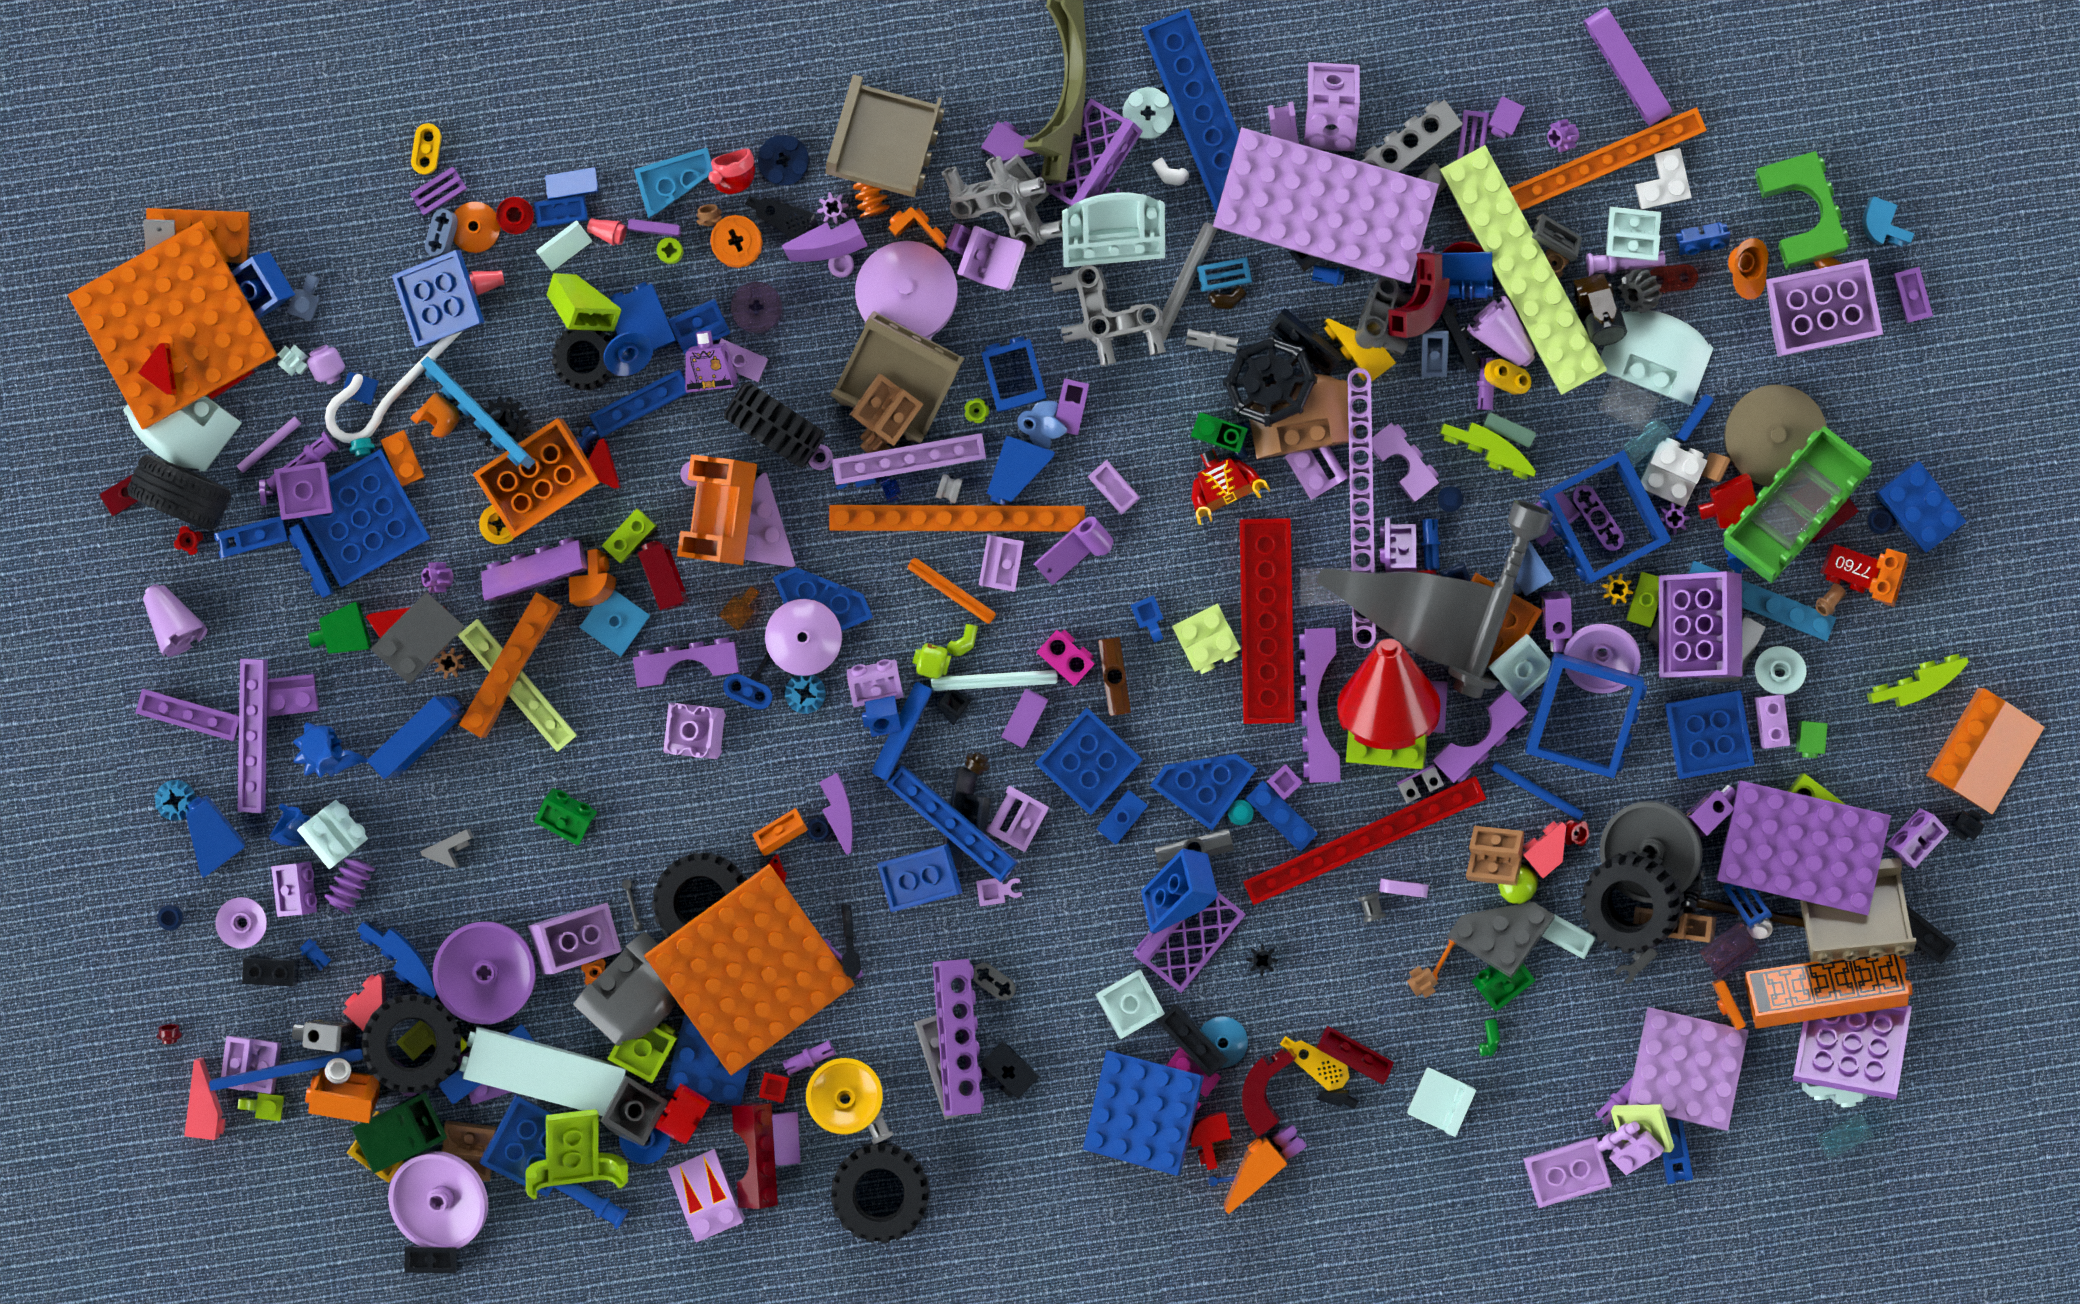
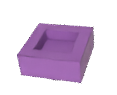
[946,223,972,256]
[1267,764,1303,800]

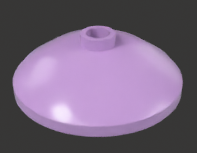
[765,599,842,676]
[1563,624,1641,694]

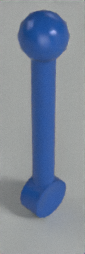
[1208,1176,1236,1186]

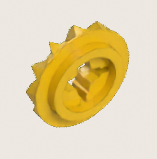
[479,505,514,544]

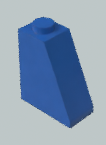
[987,435,1055,505]
[185,795,245,878]

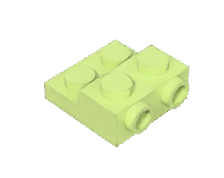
[1172,603,1241,674]

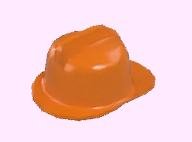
[1728,238,1768,300]

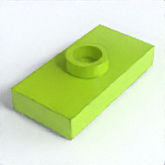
[1626,571,1659,628]

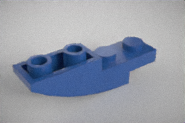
[356,921,438,999]

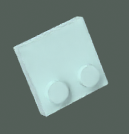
[1488,633,1551,703]
[1095,969,1165,1039]

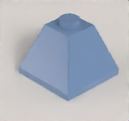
[1513,542,1554,596]

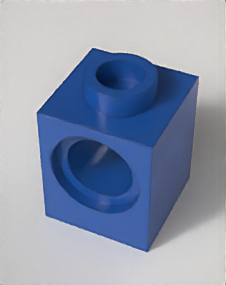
[862,696,902,737]

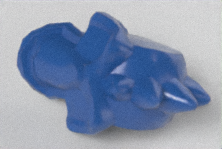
[293,722,367,778]

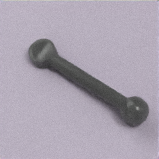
[622,879,643,932]

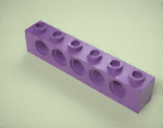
[933,959,984,1116]

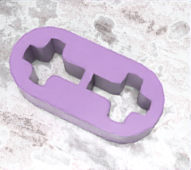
[1379,878,1429,898]

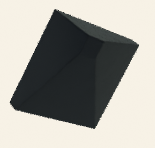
[937,690,971,725]

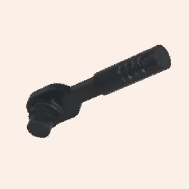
[841,905,861,977]

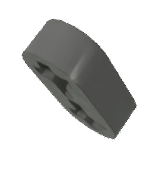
[973,962,1016,1001]

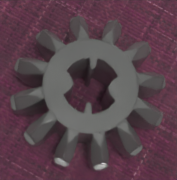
[1618,268,1663,313]

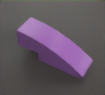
[781,218,868,262]
[819,772,853,855]

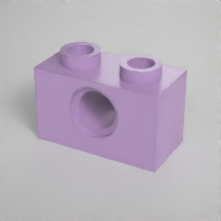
[1754,694,1790,749]

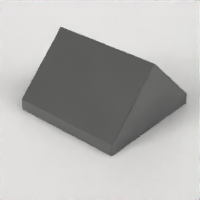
[600,1076,668,1146]

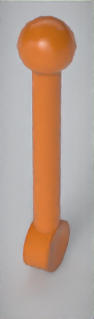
[1432,940,1456,980]

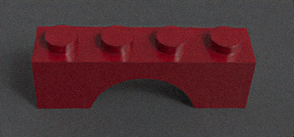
[732,1103,778,1209]

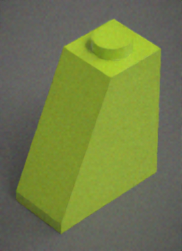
[546,273,621,331]

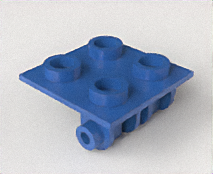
[1441,252,1493,300]

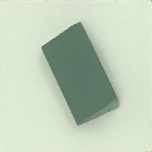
[1483,411,1536,448]

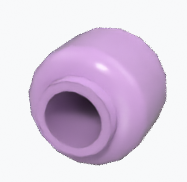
[307,344,345,384]

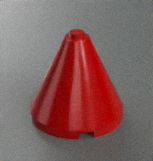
[1337,639,1441,750]

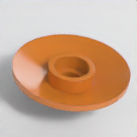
[453,202,501,253]

